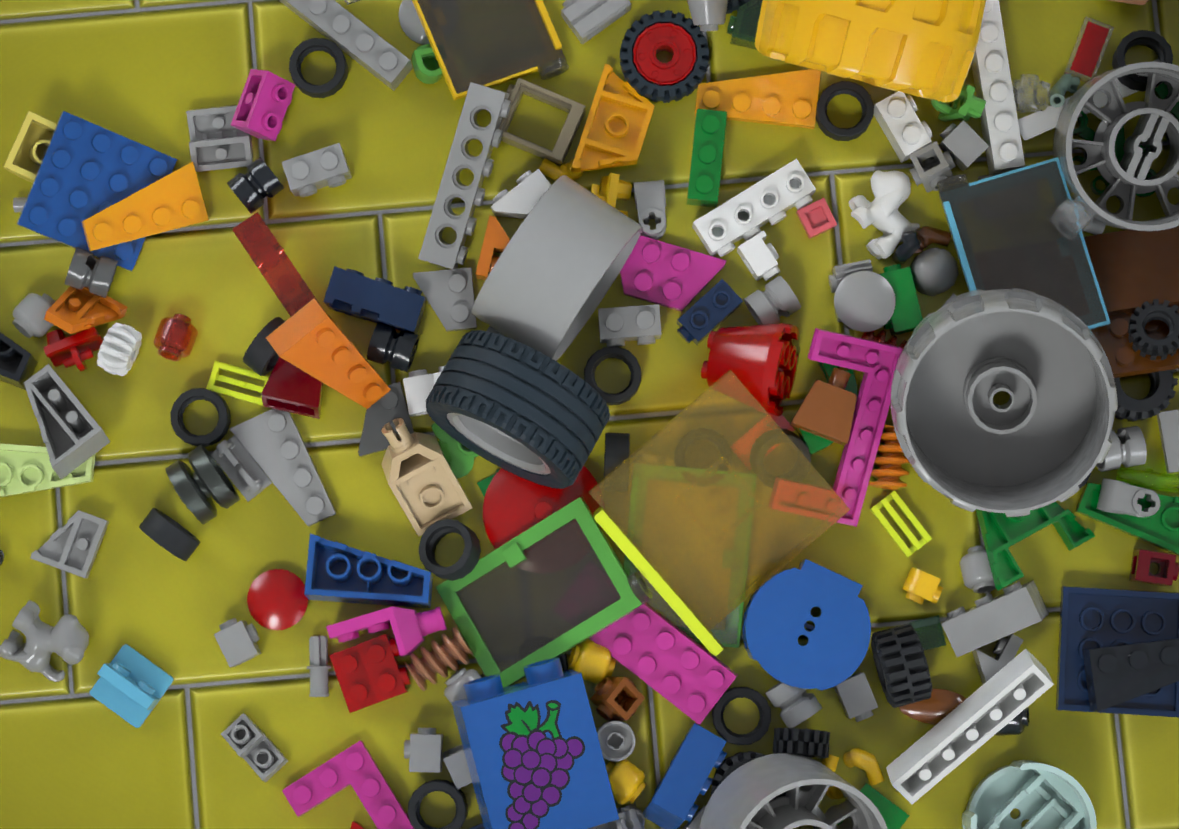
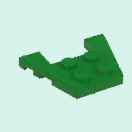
[976,501,1095,591]

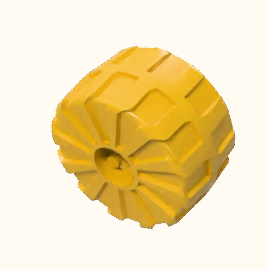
[755,0,986,103]

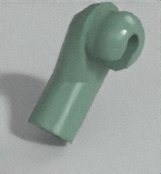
[1050,74,1080,108]

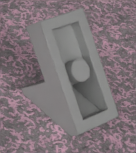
[972,634,1023,685]

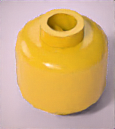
[568,640,616,683]
[606,759,647,805]

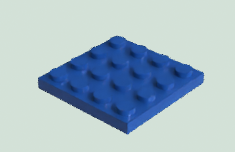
[16,111,177,271]

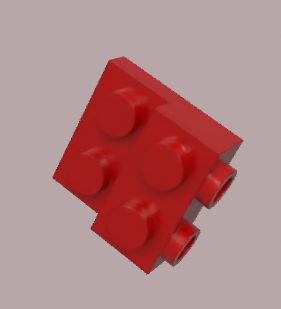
[329,634,411,713]

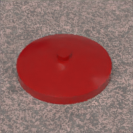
[483,466,605,573]

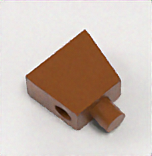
[790,368,857,446]

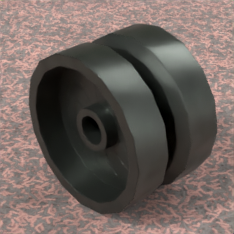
[165,445,240,524]

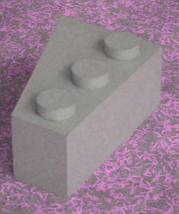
[24,364,110,479]
[941,580,1049,657]

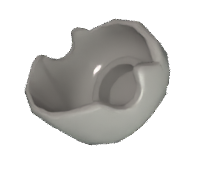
[910,248,959,296]

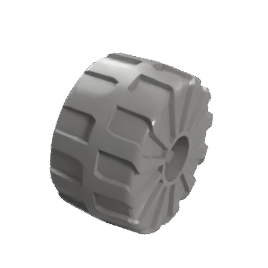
[890,288,1118,517]

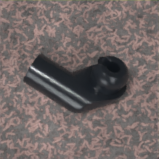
[892,231,921,264]

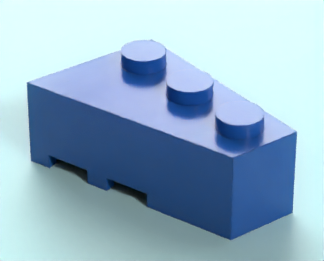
[643,723,727,829]

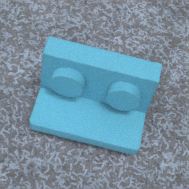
[90,644,174,728]

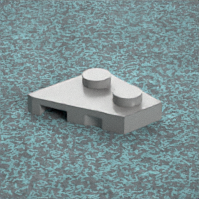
[413,268,477,332]
[30,510,109,579]

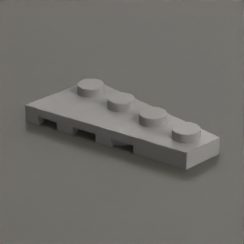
[230,409,337,527]

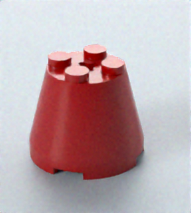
[701,323,799,416]

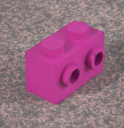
[231,69,295,141]

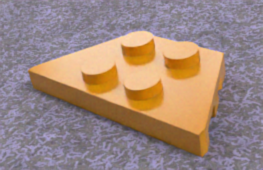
[571,64,655,172]

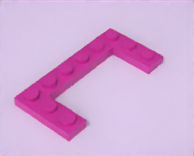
[768,328,903,527]
[282,740,414,829]

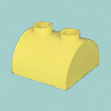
[3,111,57,183]

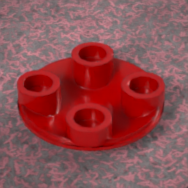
[247,569,309,630]

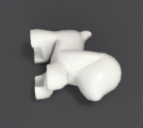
[849,170,920,259]

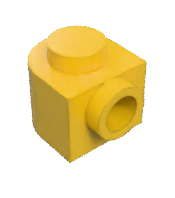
[902,567,943,605]

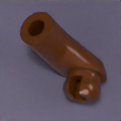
[915,226,951,254]

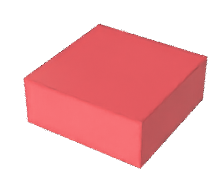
[796,198,837,239]

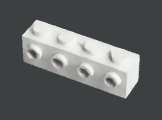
[692,159,816,257]

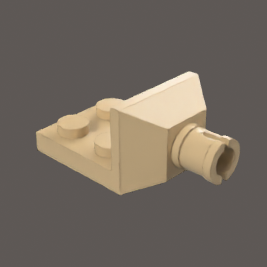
[381,418,472,537]

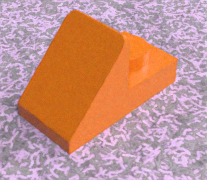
[476,215,510,281]

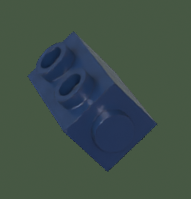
[677,279,743,345]

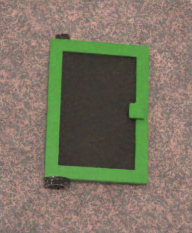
[436,497,652,688]

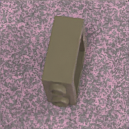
[499,78,586,165]

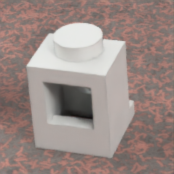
[737,230,781,281]

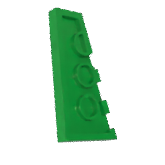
[1075,483,1179,555]

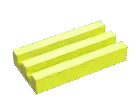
[206,361,270,406]
[870,490,932,558]

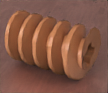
[405,627,474,691]

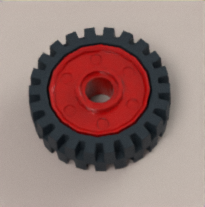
[620,10,709,103]

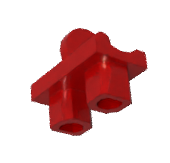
[43,327,104,372]

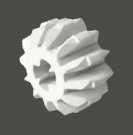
[97,322,142,376]

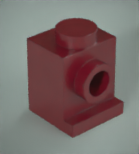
[1129,549,1179,586]

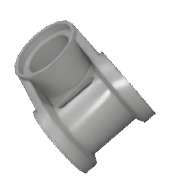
[634,180,666,240]
[1096,478,1160,518]

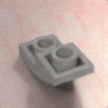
[221,713,288,782]

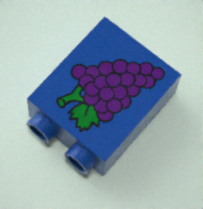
[451,658,619,829]

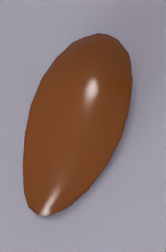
[899,688,966,725]

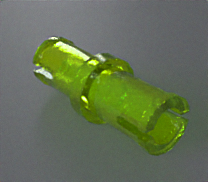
[1116,467,1179,494]

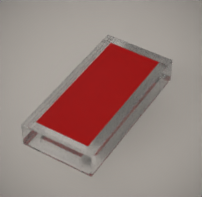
[1064,17,1114,83]

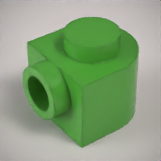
[411,44,447,84]

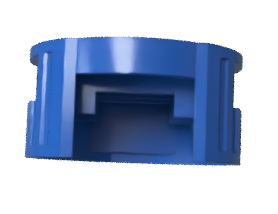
[742,559,871,691]

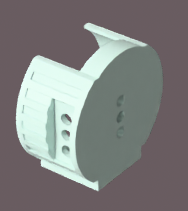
[962,760,1097,829]

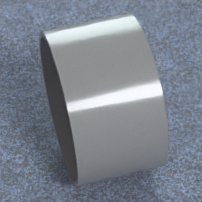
[1053,62,1179,231]
[472,175,643,361]
[699,753,887,829]

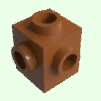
[590,676,645,721]

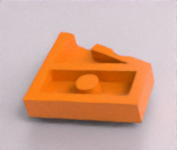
[44,286,128,334]

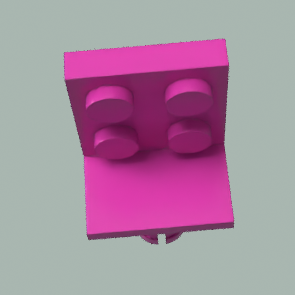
[326,606,447,656]

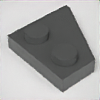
[358,382,414,457]

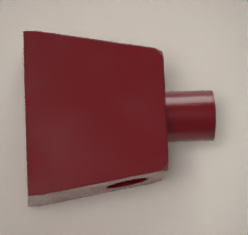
[261,357,323,419]

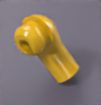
[843,748,885,786]

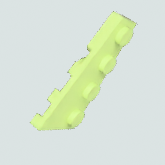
[0,443,96,497]

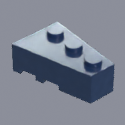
[323,266,427,334]

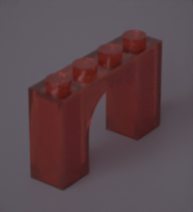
[232,212,328,317]

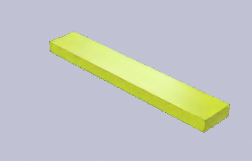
[593,505,724,656]

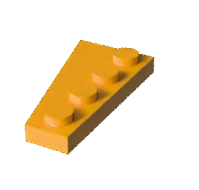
[694,69,821,129]
[82,162,209,251]

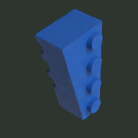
[304,533,433,608]

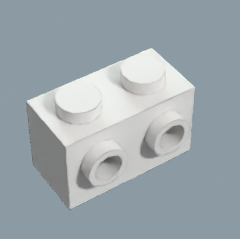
[874,91,933,163]

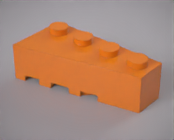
[266,298,391,409]

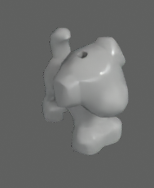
[0,600,89,682]

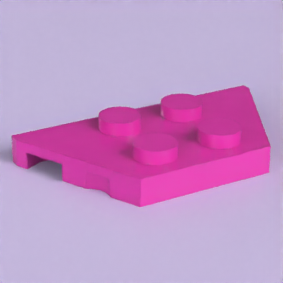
[620,235,726,312]

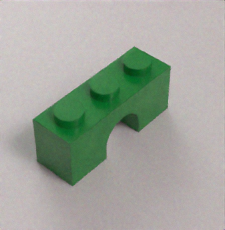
[686,109,727,208]

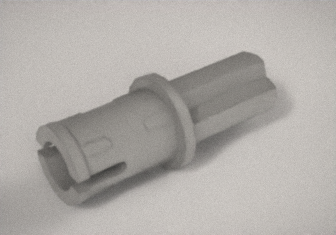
[307,636,331,697]

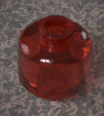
[153,314,198,361]

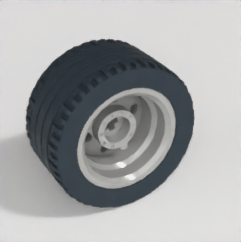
[426,330,610,489]

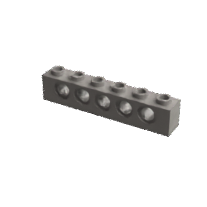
[418,82,512,270]

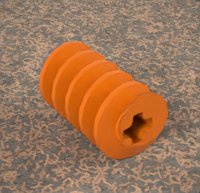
[868,425,909,490]

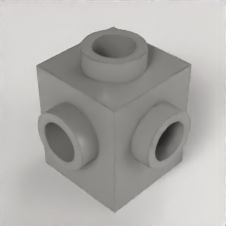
[909,141,955,193]

